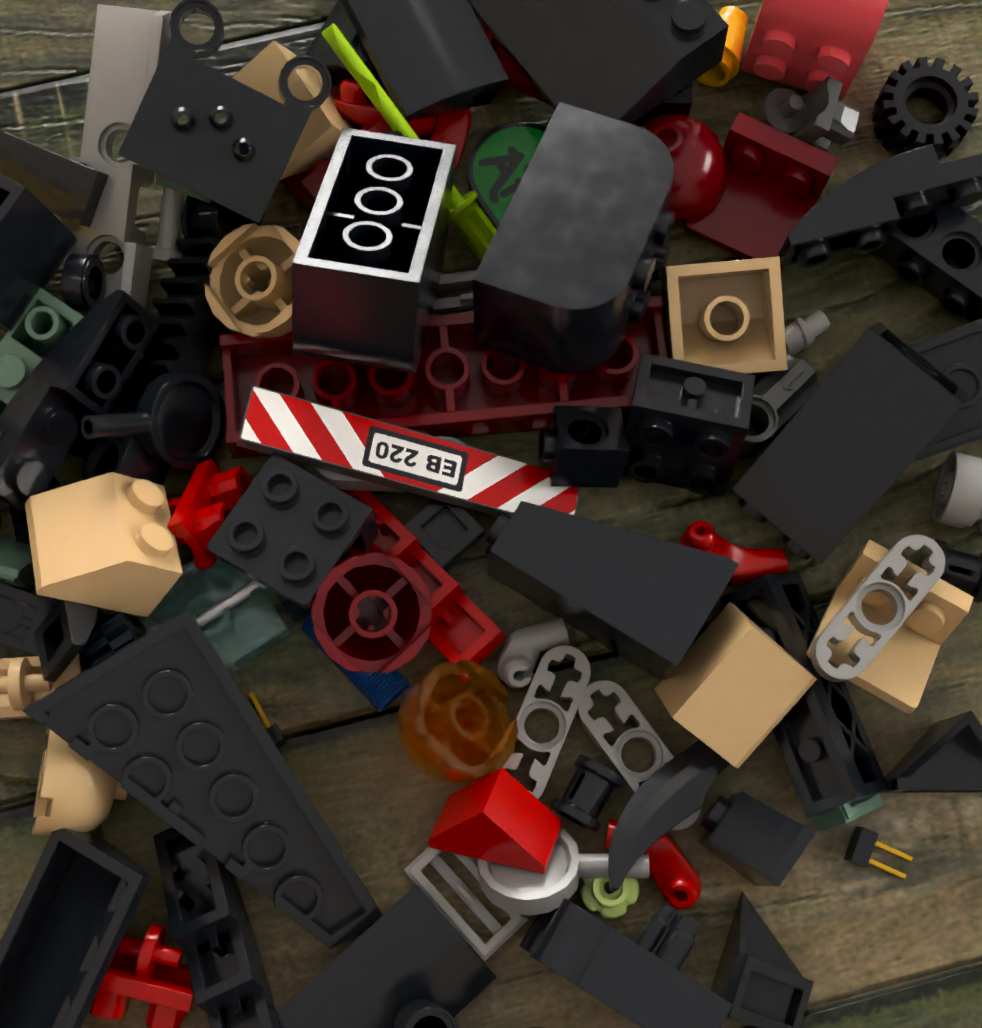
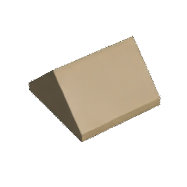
[232,40,354,180]
[654,602,817,768]

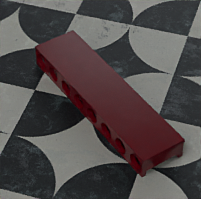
[219,295,668,459]

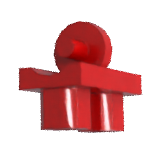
[167,459,252,570]
[90,923,195,1028]

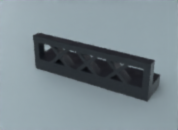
[720,574,889,818]

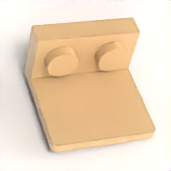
[807,539,974,714]

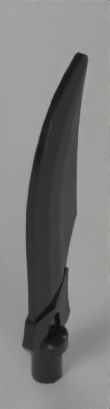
[608,739,731,891]

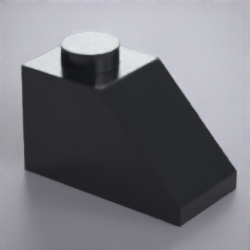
[699,791,815,886]

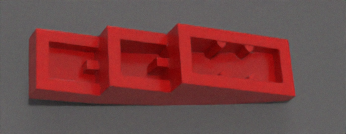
[341,490,506,678]

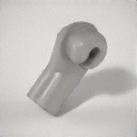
[497,617,569,689]

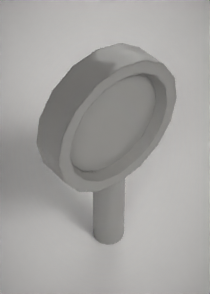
[477,828,650,916]

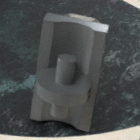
[759,76,860,152]

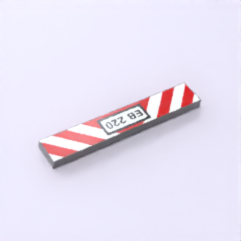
[236,385,580,517]

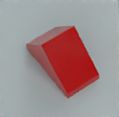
[429,767,562,874]

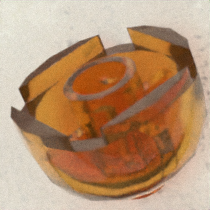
[396,660,518,783]

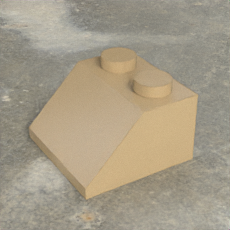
[661,256,788,374]
[25,472,183,618]

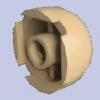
[205,223,300,339]
[32,727,127,836]

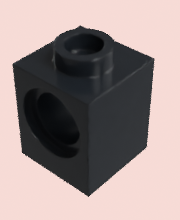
[538,405,630,488]

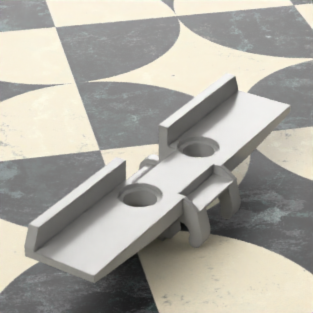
[62,4,185,394]

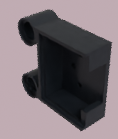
[118,0,332,224]
[519,898,733,1028]

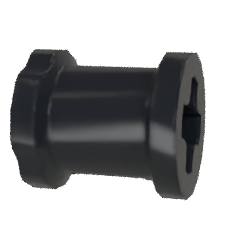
[922,539,982,603]
[550,754,624,833]

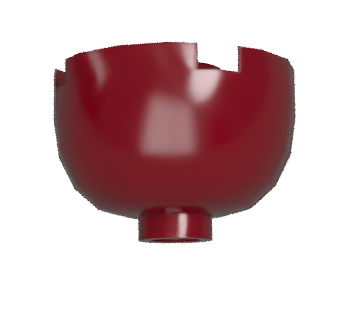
[639,113,727,223]
[310,551,432,673]

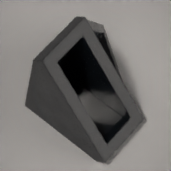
[883,711,982,793]
[711,891,814,1028]

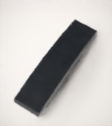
[0,129,109,228]
[153,827,280,1028]

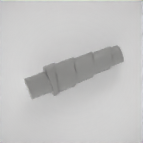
[749,309,830,377]

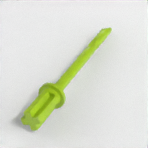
[321,23,496,262]

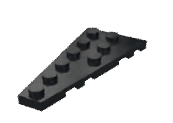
[23,607,383,949]

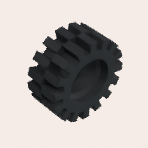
[872,57,979,161]

